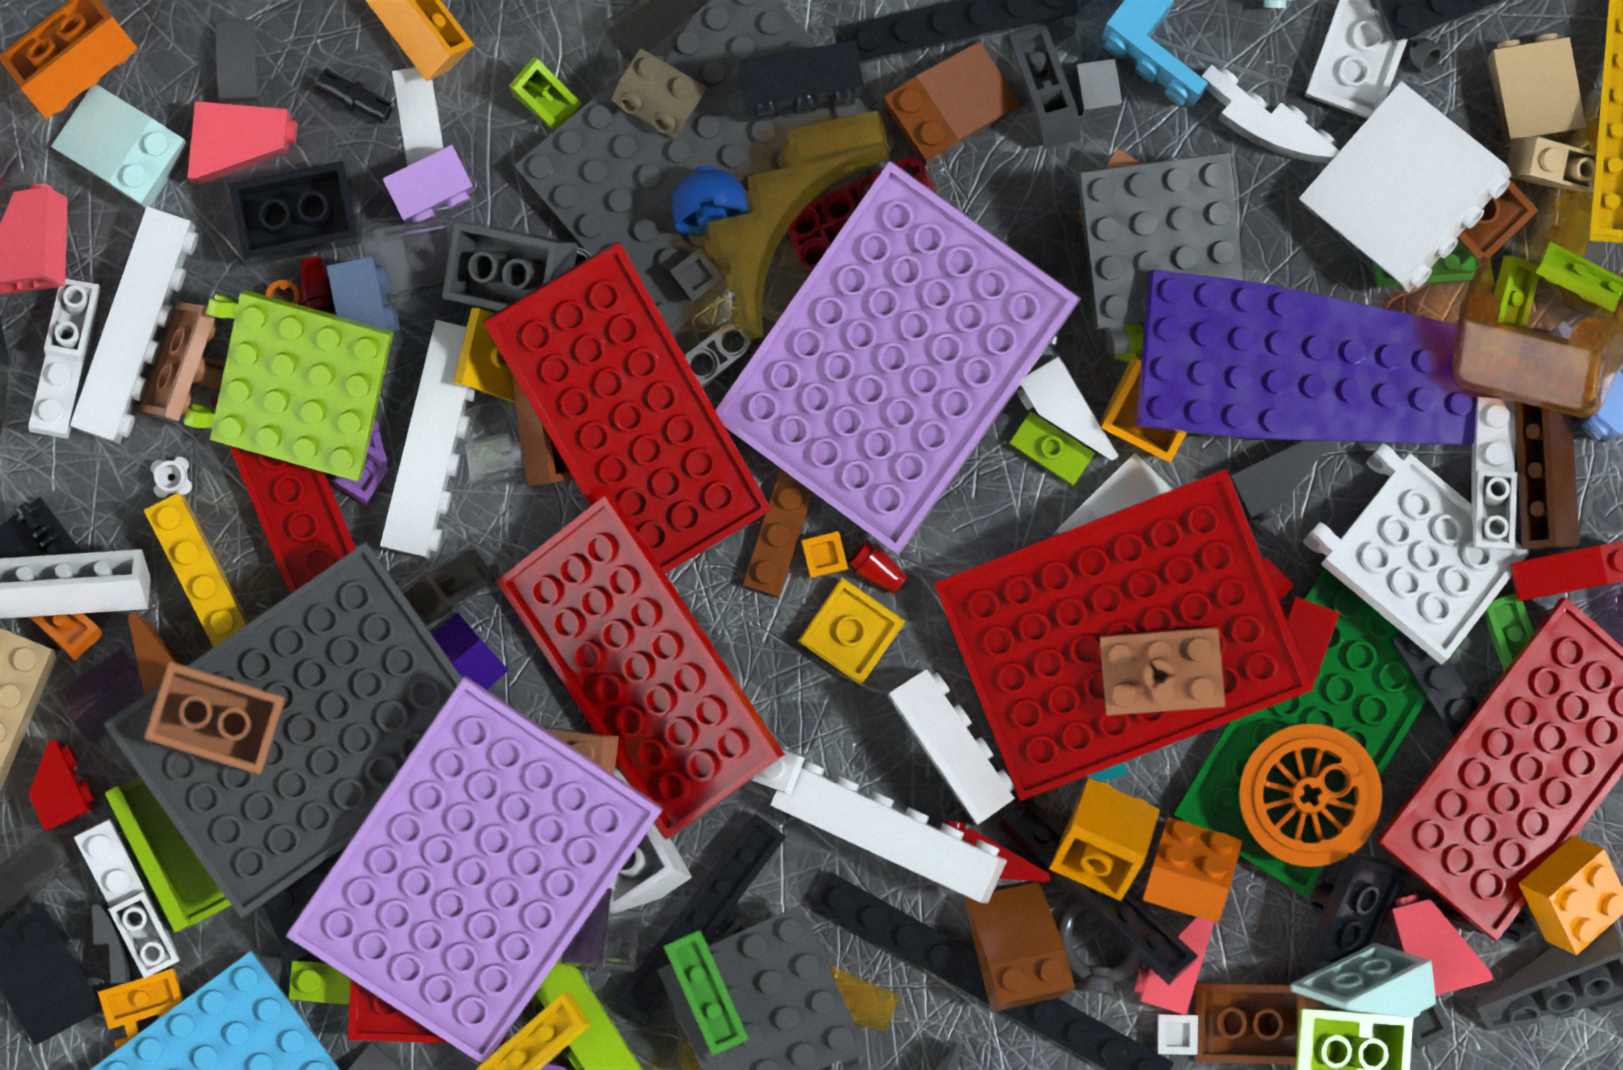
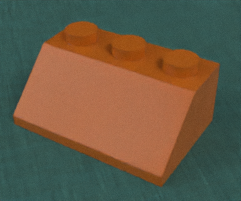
[0,0,138,120]

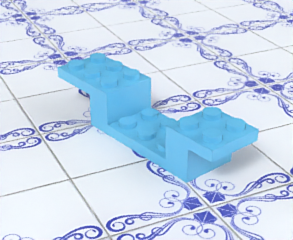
[1101,0,1208,109]

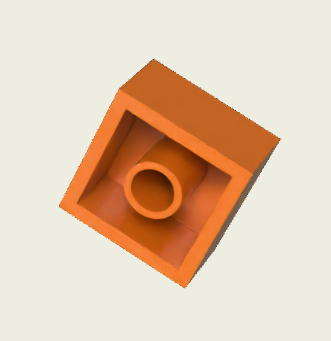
[1143,817,1243,924]

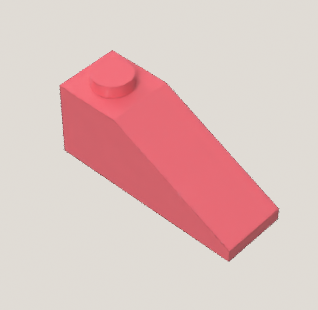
[1134,916,1214,1015]

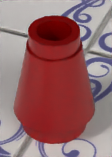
[300,257,336,313]
[848,539,907,594]

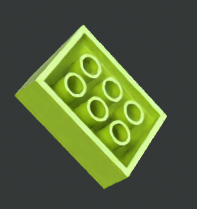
[1295,1009,1413,1070]

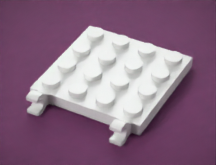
[1303,443,1529,665]

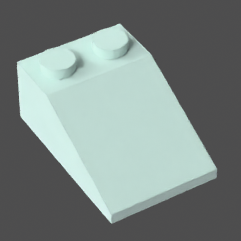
[51,84,190,209]
[1291,943,1436,1018]

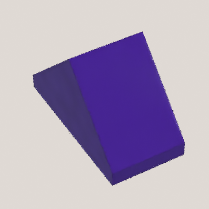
[432,612,509,690]

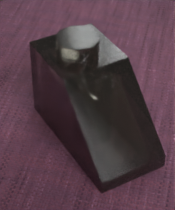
[403,549,496,627]

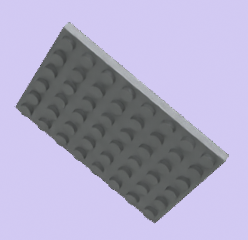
[514,0,899,335]
[104,542,462,919]

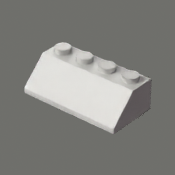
[887,669,1015,825]

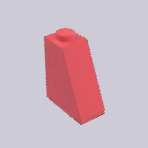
[187,101,297,185]
[0,184,68,296]
[1388,893,1493,996]

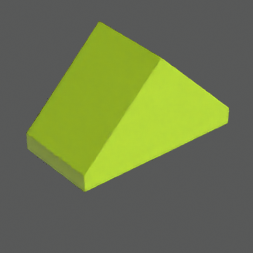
[509,57,582,131]

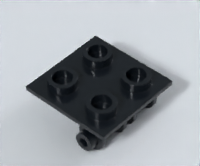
[0,497,82,559]

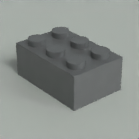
[442,221,578,310]

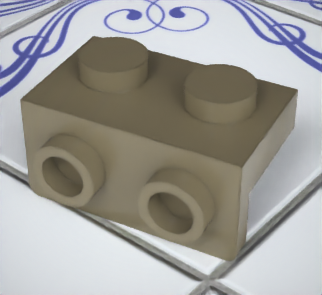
[611,49,707,139]

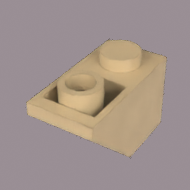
[1507,137,1596,193]

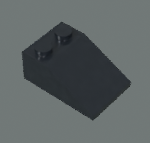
[0,905,103,1046]

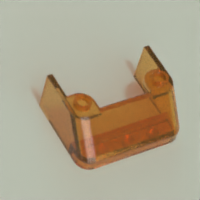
[1452,256,1623,417]

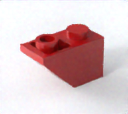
[28,740,95,831]

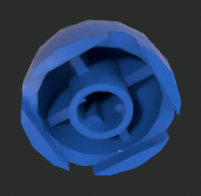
[671,166,750,236]

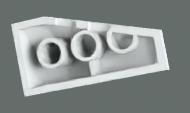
[602,765,692,914]

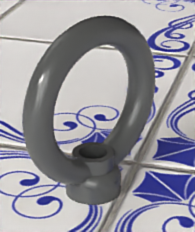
[1057,899,1143,994]

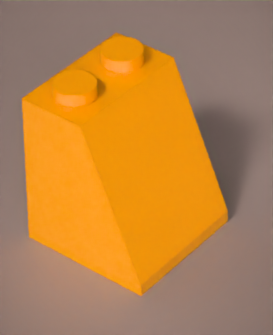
[1049,777,1160,901]

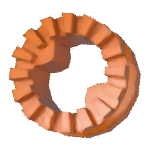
[265,279,300,305]

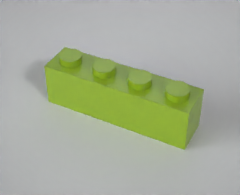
[531,949,643,1070]

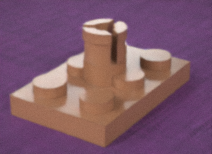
[138,302,225,421]
[1100,626,1226,716]

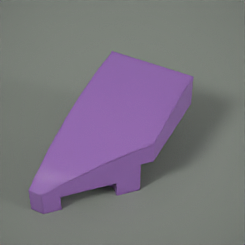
[334,420,388,506]

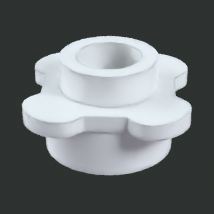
[151,457,192,498]

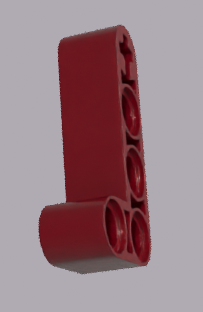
[787,157,936,275]

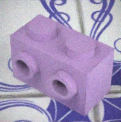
[383,145,475,226]

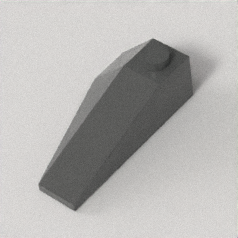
[1475,922,1623,1031]

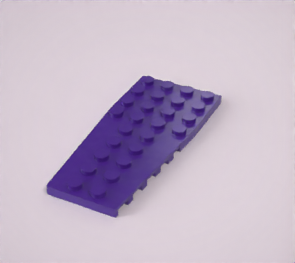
[1136,269,1482,446]

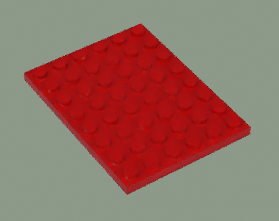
[934,468,1314,801]

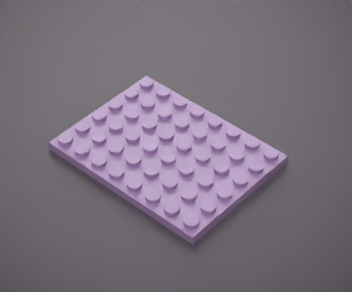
[715,161,1081,554]
[286,676,662,1064]

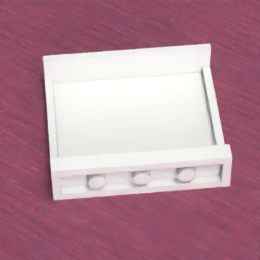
[1299,81,1512,293]

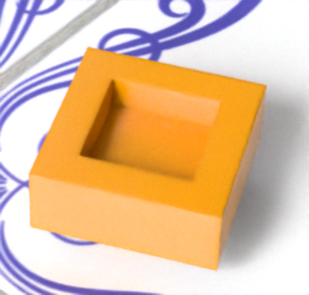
[801,531,848,579]

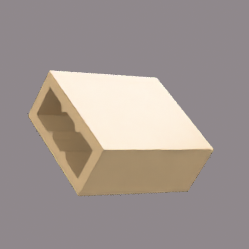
[1488,33,1586,147]

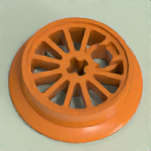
[1239,724,1382,867]

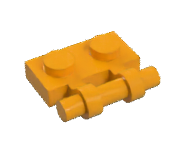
[98,968,184,1050]

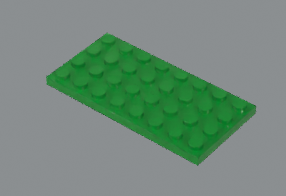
[1172,567,1463,897]

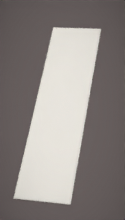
[392,67,449,210]

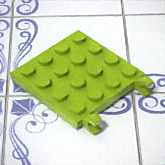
[184,290,394,482]

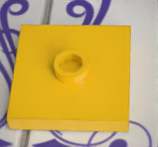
[453,308,515,402]
[798,577,906,685]

